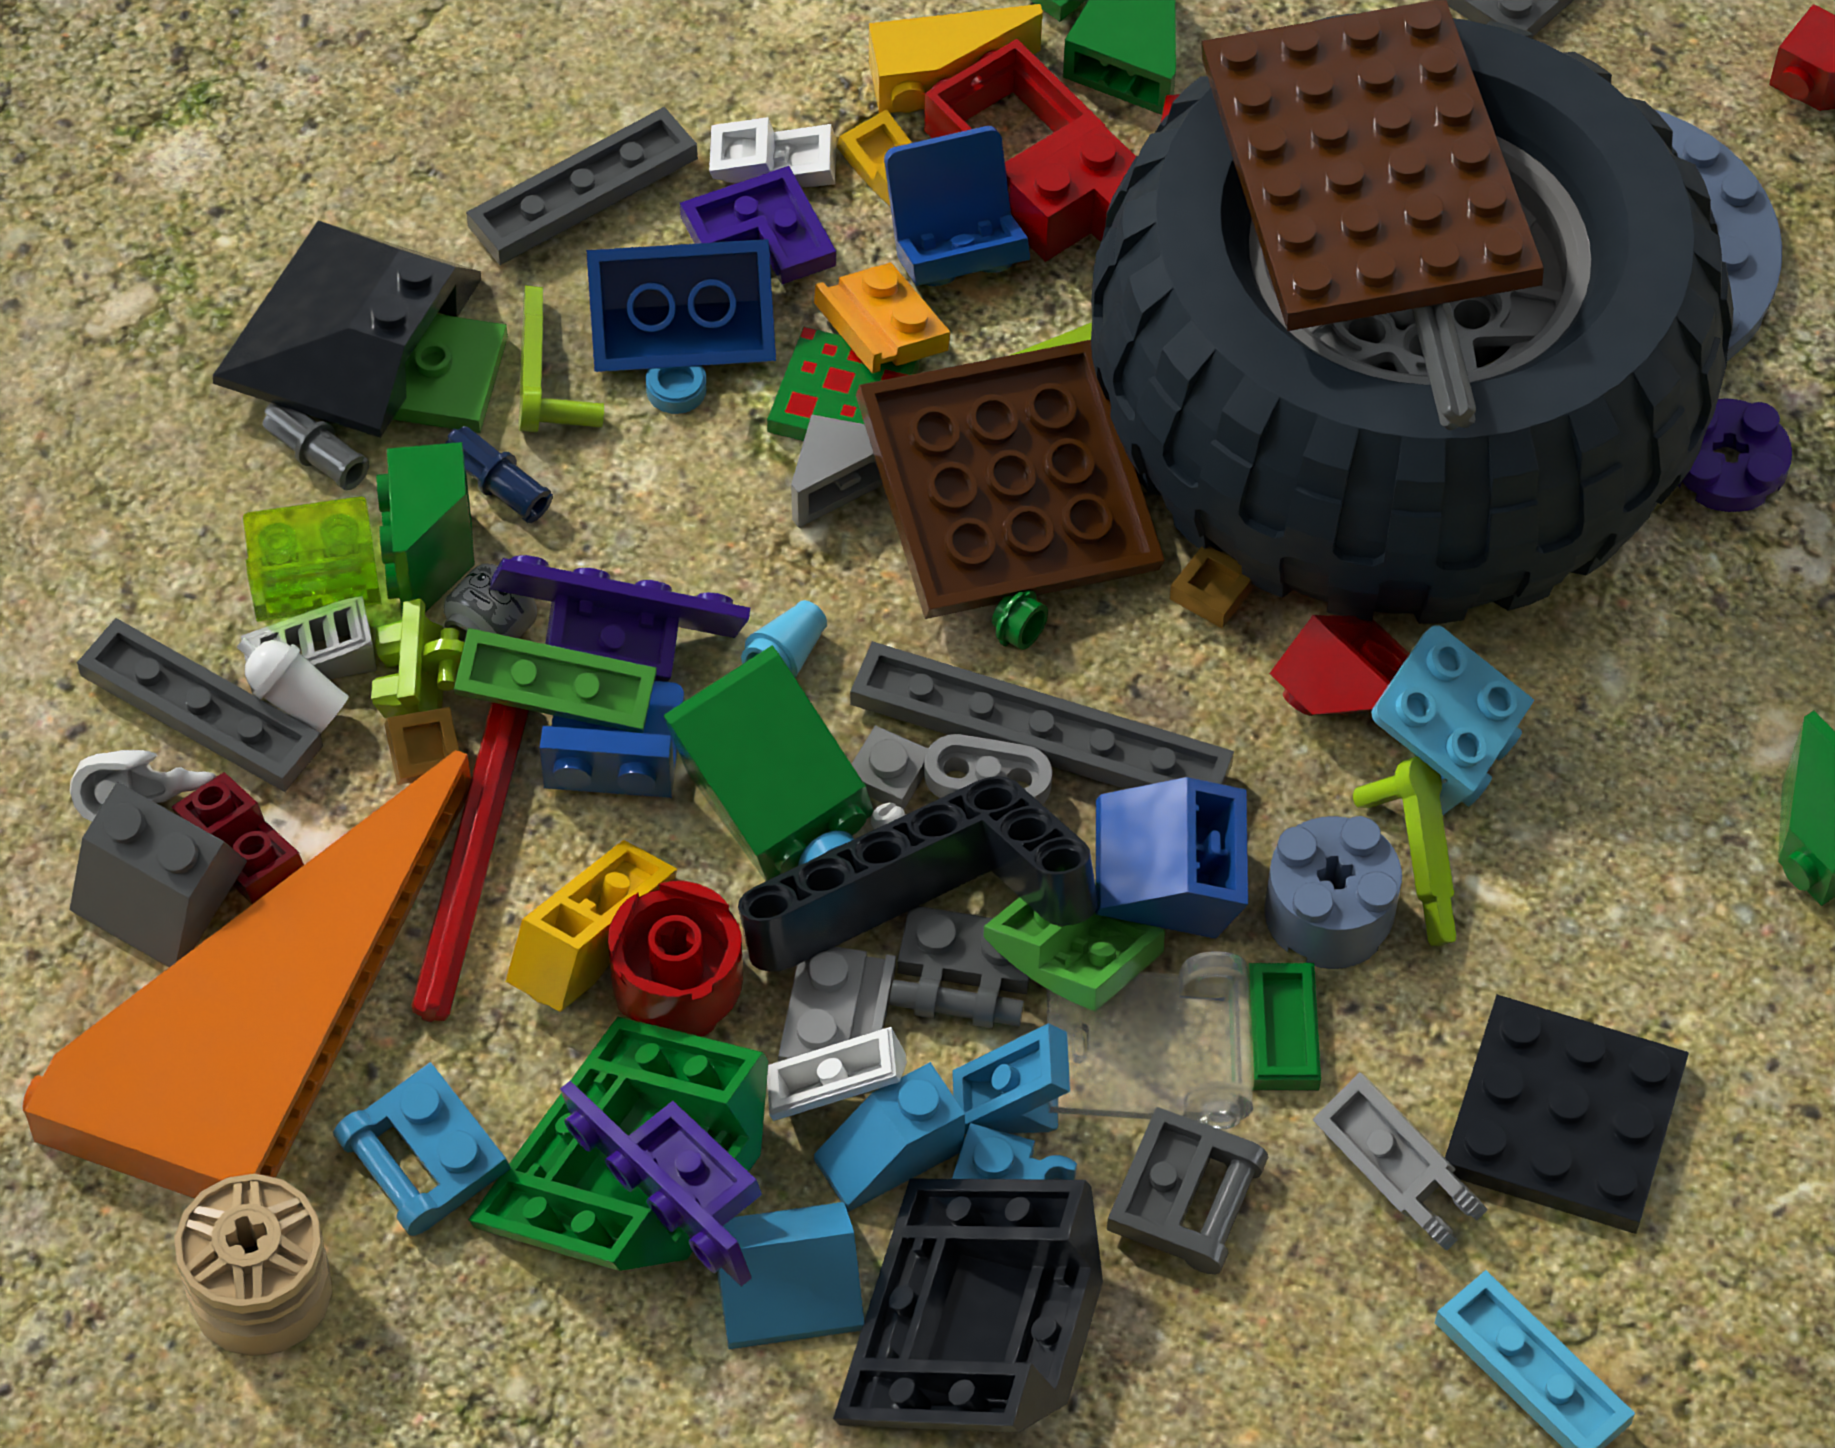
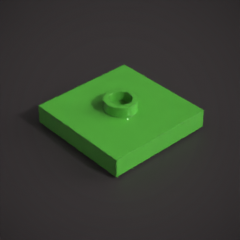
[392,314,508,433]

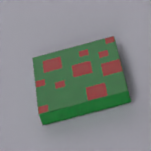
[767,326,919,441]

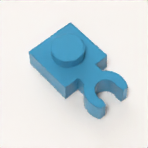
[952,1123,1077,1180]

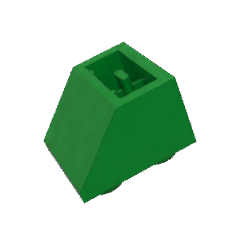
[376,442,475,614]

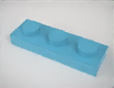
[1434,1270,1635,1448]

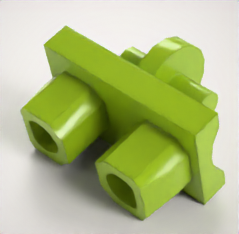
[371,599,465,718]

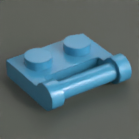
[333,1062,511,1236]

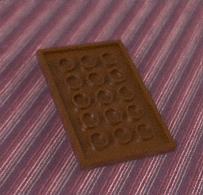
[1201,0,1544,331]

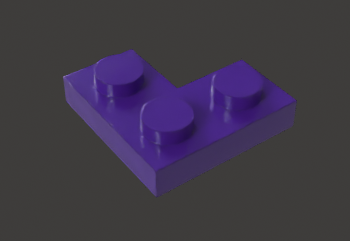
[680,166,836,285]

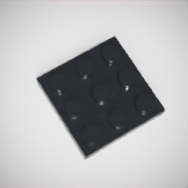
[1445,994,1689,1234]

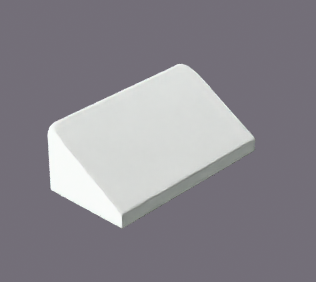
[767,1027,907,1121]

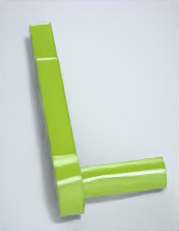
[518,285,604,433]
[1353,756,1456,946]

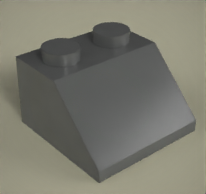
[69,781,247,967]

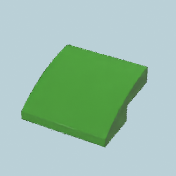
[984,883,1165,1012]

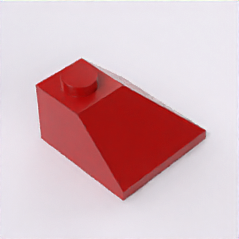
[1269,615,1410,716]

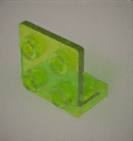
[243,496,382,622]

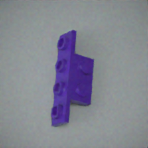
[490,555,751,682]
[560,1081,762,1287]

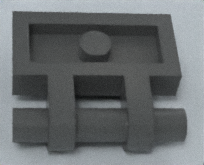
[889,906,1030,1029]

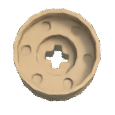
[174,1174,332,1356]

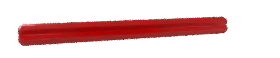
[411,703,529,1023]

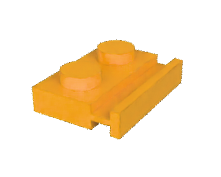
[814,262,950,373]

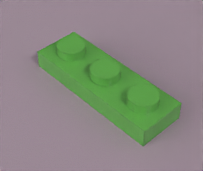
[454,628,657,733]

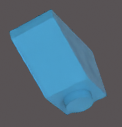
[814,1062,965,1212]

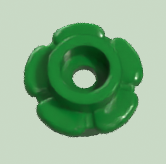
[992,590,1048,650]

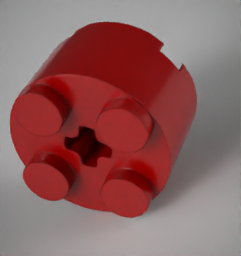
[608,881,743,1037]

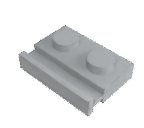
[778,947,896,1062]

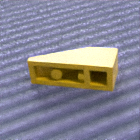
[869,4,1043,113]
[505,839,678,1012]

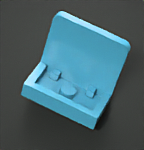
[1372,626,1534,815]

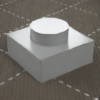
[852,725,928,810]

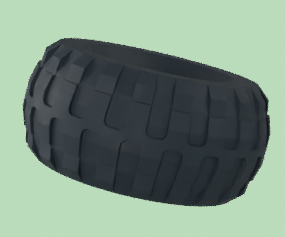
[1091,13,1734,624]

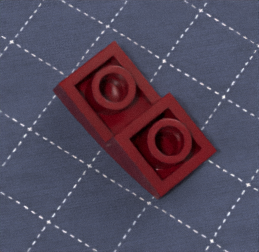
[171,772,304,904]

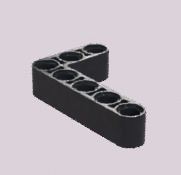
[738,776,1098,972]

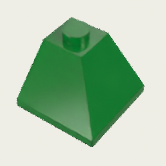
[1778,710,1835,906]

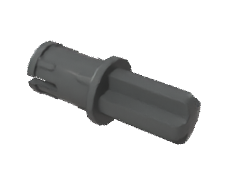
[263,403,369,491]

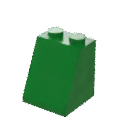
[663,645,874,881]

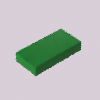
[1247,963,1321,1091]

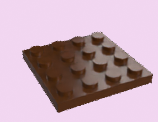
[856,340,1165,619]

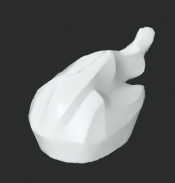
[69,750,217,821]

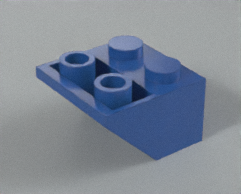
[1095,777,1248,939]

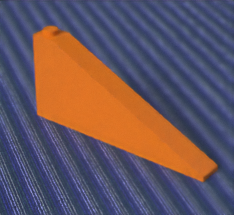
[23,750,471,1199]

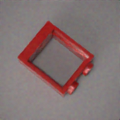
[924,39,1105,192]

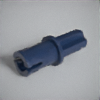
[445,426,553,523]

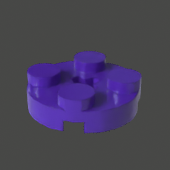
[1678,398,1792,512]

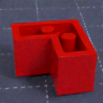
[1009,123,1136,262]

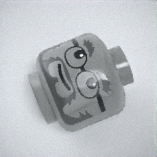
[444,563,537,642]

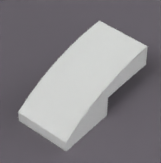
[709,117,836,187]

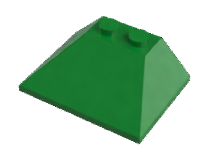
[468,1016,769,1271]

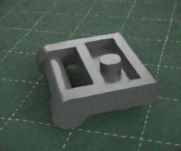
[1107,1106,1269,1275]

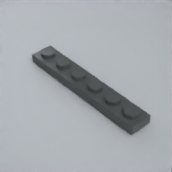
[850,641,1234,789]

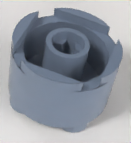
[1264,816,1402,969]

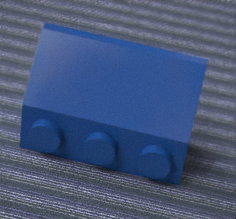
[586,239,776,372]

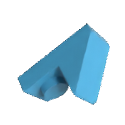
[952,1023,1070,1134]

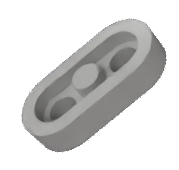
[924,734,1052,805]

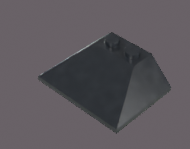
[213,220,481,438]
[833,1178,1103,1433]

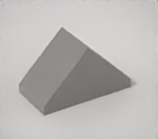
[791,415,883,528]

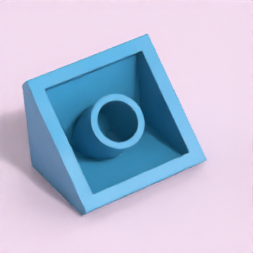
[717,1202,865,1349]

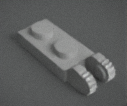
[1313,1072,1488,1250]

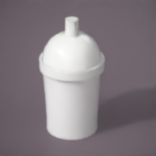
[236,638,349,733]

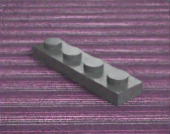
[466,107,698,265]
[77,618,323,792]

